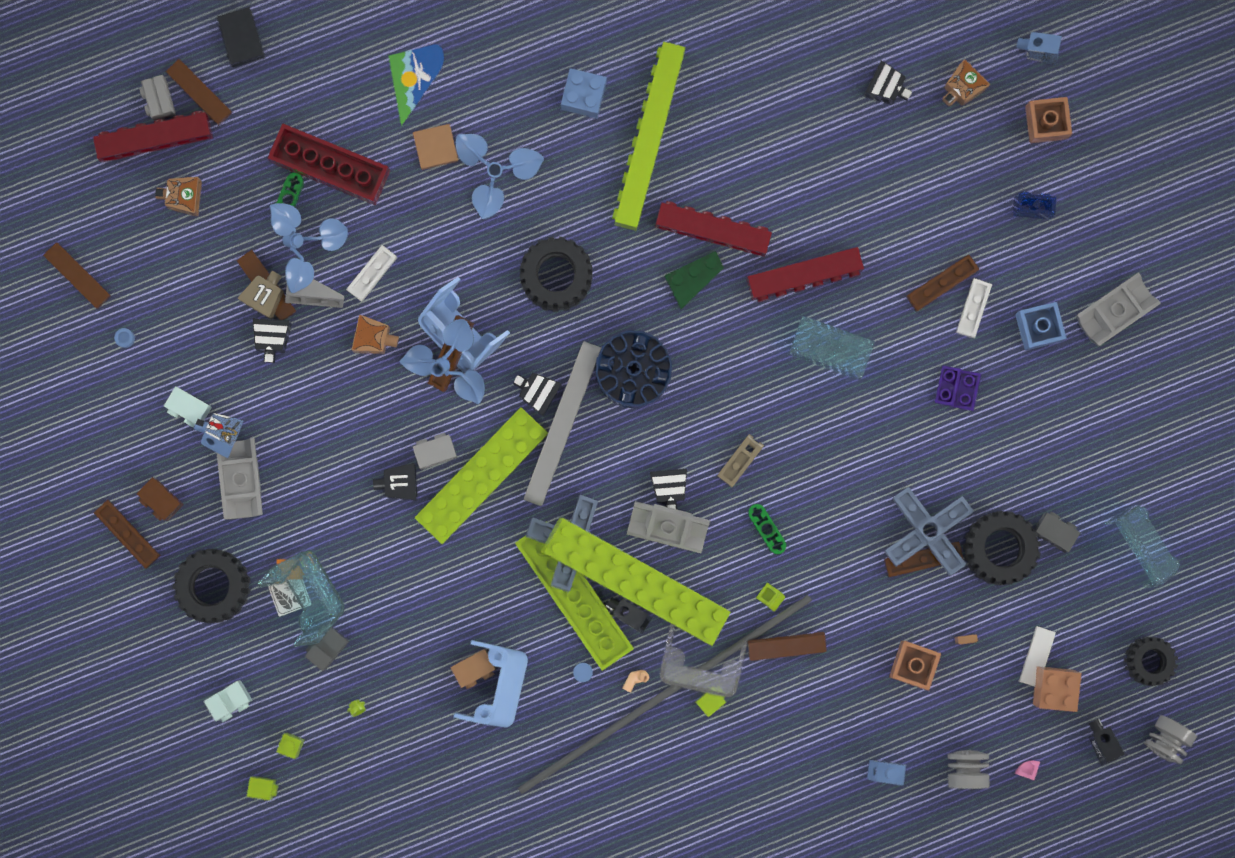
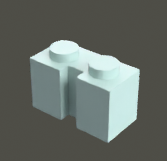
[164,386,212,427]
[204,680,252,722]

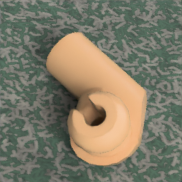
[623,670,649,692]

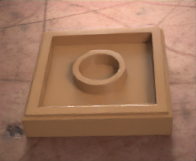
[413,124,458,170]

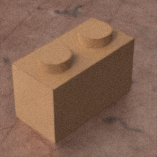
[450,649,496,689]

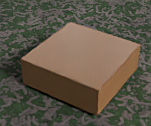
[954,634,978,645]

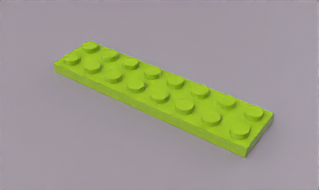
[415,407,548,545]
[515,521,634,671]

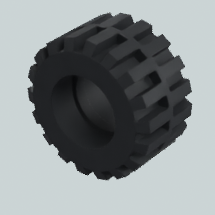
[1124,637,1178,686]

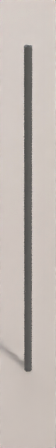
[518,595,812,794]

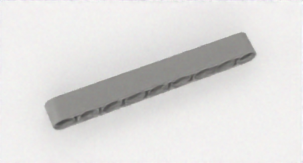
[524,341,601,507]

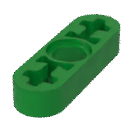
[276,173,304,207]
[748,504,786,554]

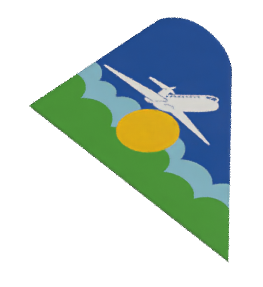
[389,44,444,126]

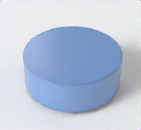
[114,328,135,348]
[573,663,593,682]

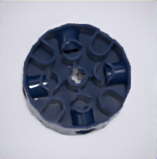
[596,330,672,409]

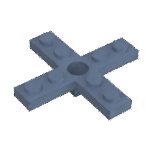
[884,487,974,576]
[526,495,623,592]

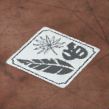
[268,579,311,616]

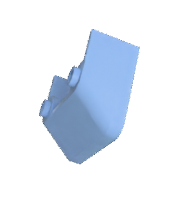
[418,277,510,373]
[454,640,528,727]

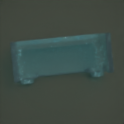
[1105,505,1180,588]
[257,550,344,647]

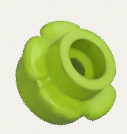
[347,700,366,717]

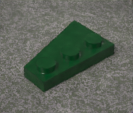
[664,251,724,310]

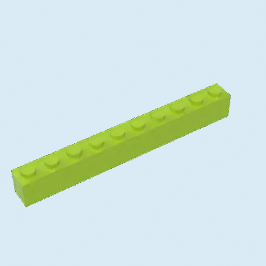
[612,41,685,231]

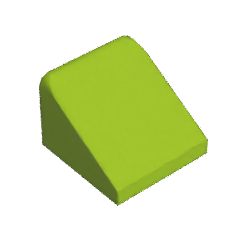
[756,583,785,612]

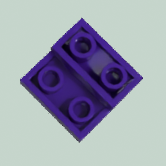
[935,366,982,412]

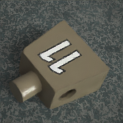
[238,271,283,319]

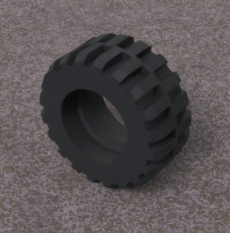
[520,236,593,312]
[963,511,1041,585]
[173,549,251,623]

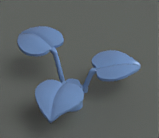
[456,134,544,219]
[270,203,348,293]
[400,319,485,404]

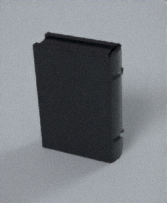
[217,7,265,67]

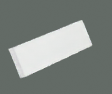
[346,245,397,302]
[956,278,992,339]
[1019,626,1056,687]

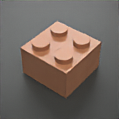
[1025,97,1072,143]
[889,641,941,691]
[1033,666,1082,712]

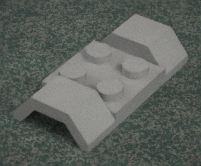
[1076,272,1161,347]
[217,438,263,520]
[627,501,710,553]

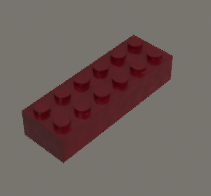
[268,123,390,206]

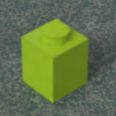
[695,687,726,717]
[276,733,305,759]
[247,776,278,801]

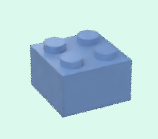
[561,68,607,119]
[1015,302,1067,351]

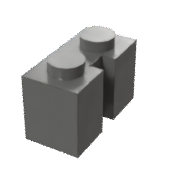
[1034,512,1081,553]
[305,626,350,671]

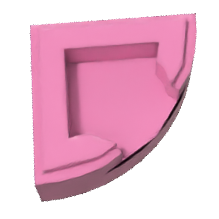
[1014,760,1040,780]

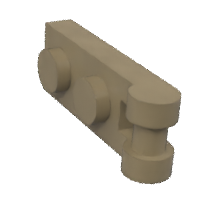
[717,434,764,487]

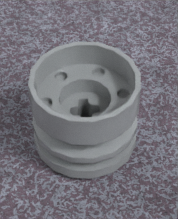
[1144,715,1197,765]
[948,750,990,789]

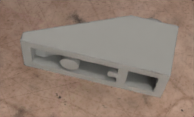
[285,279,344,308]

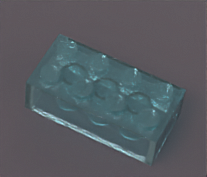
[788,316,875,380]

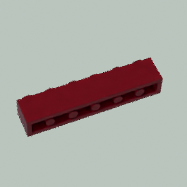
[93,111,213,163]
[655,201,772,257]
[746,247,864,303]

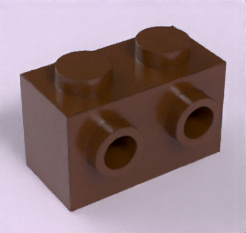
[137,477,184,521]

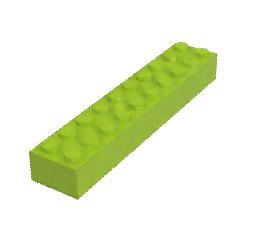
[541,517,731,646]

